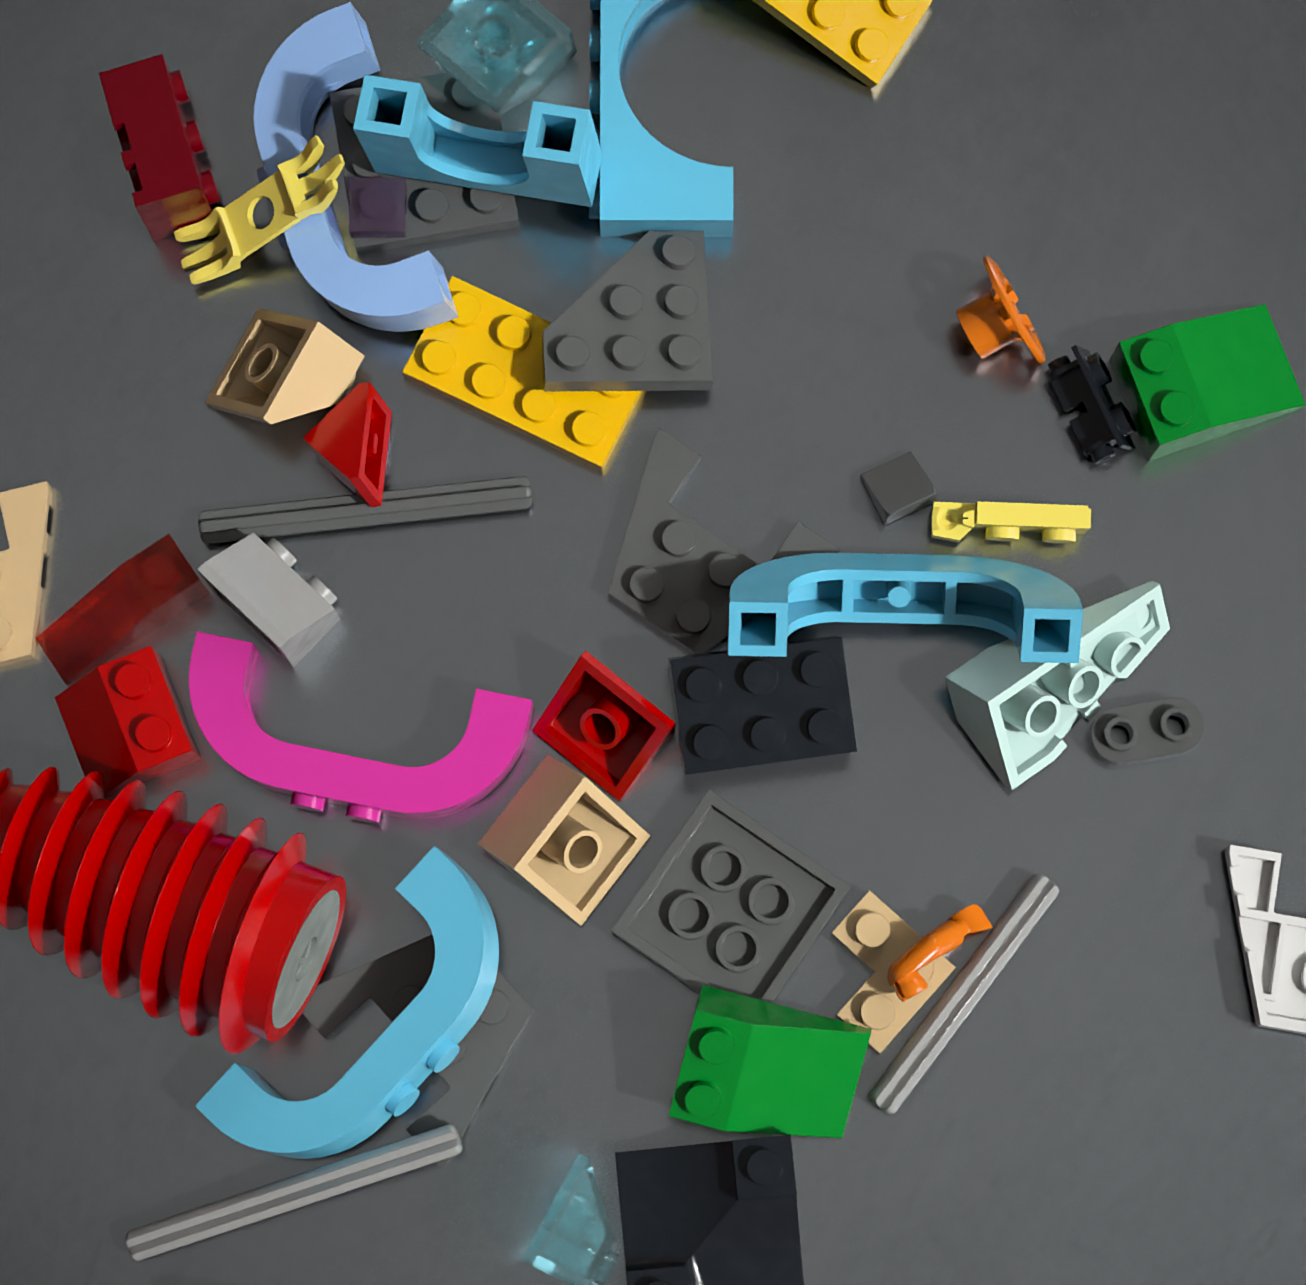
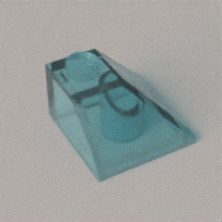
[522,1152,620,1285]

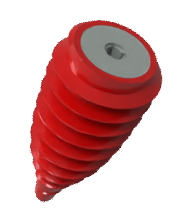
[0,767,346,1055]

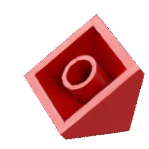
[532,651,676,801]

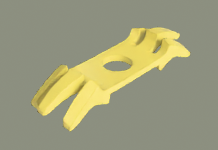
[174,135,345,285]

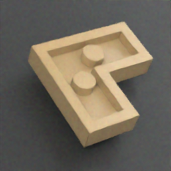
[830,890,956,1055]

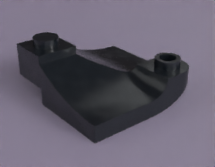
[615,1135,804,1285]

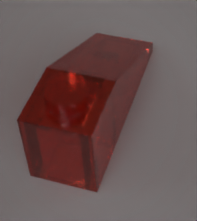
[36,534,209,686]

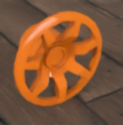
[956,256,1046,364]

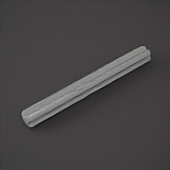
[869,873,1059,1114]

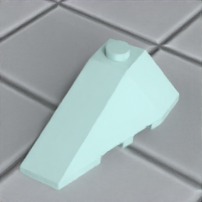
[945,581,1170,790]

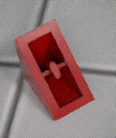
[303,382,392,507]

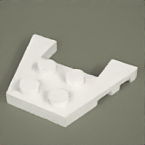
[1225,845,1306,1035]

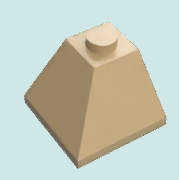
[204,308,365,424]

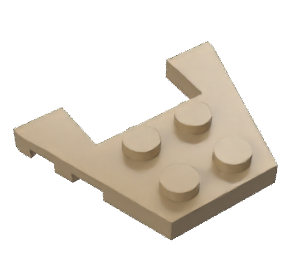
[0,481,53,667]

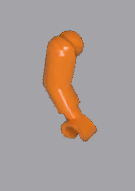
[887,904,993,1002]

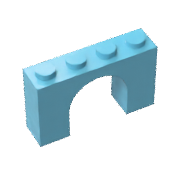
[353,74,602,207]

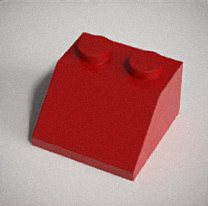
[54,645,202,799]

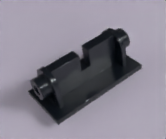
[1047,345,1136,464]

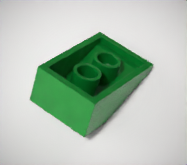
[1109,304,1306,461]
[668,985,872,1138]

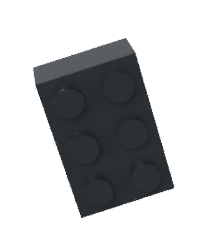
[668,635,857,775]

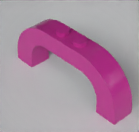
[189,631,534,824]

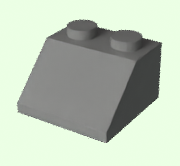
[197,532,340,668]

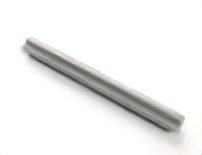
[126,1124,462,1261]

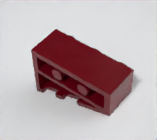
[99,54,221,242]

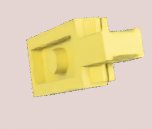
[931,501,1091,543]

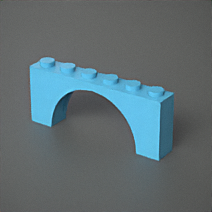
[589,0,733,237]

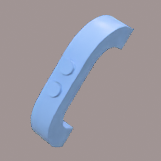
[254,2,458,332]

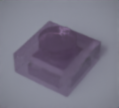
[349,178,407,238]

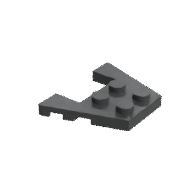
[608,428,840,655]
[302,935,534,1169]

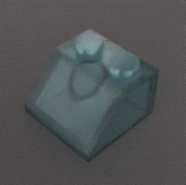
[416,0,577,115]

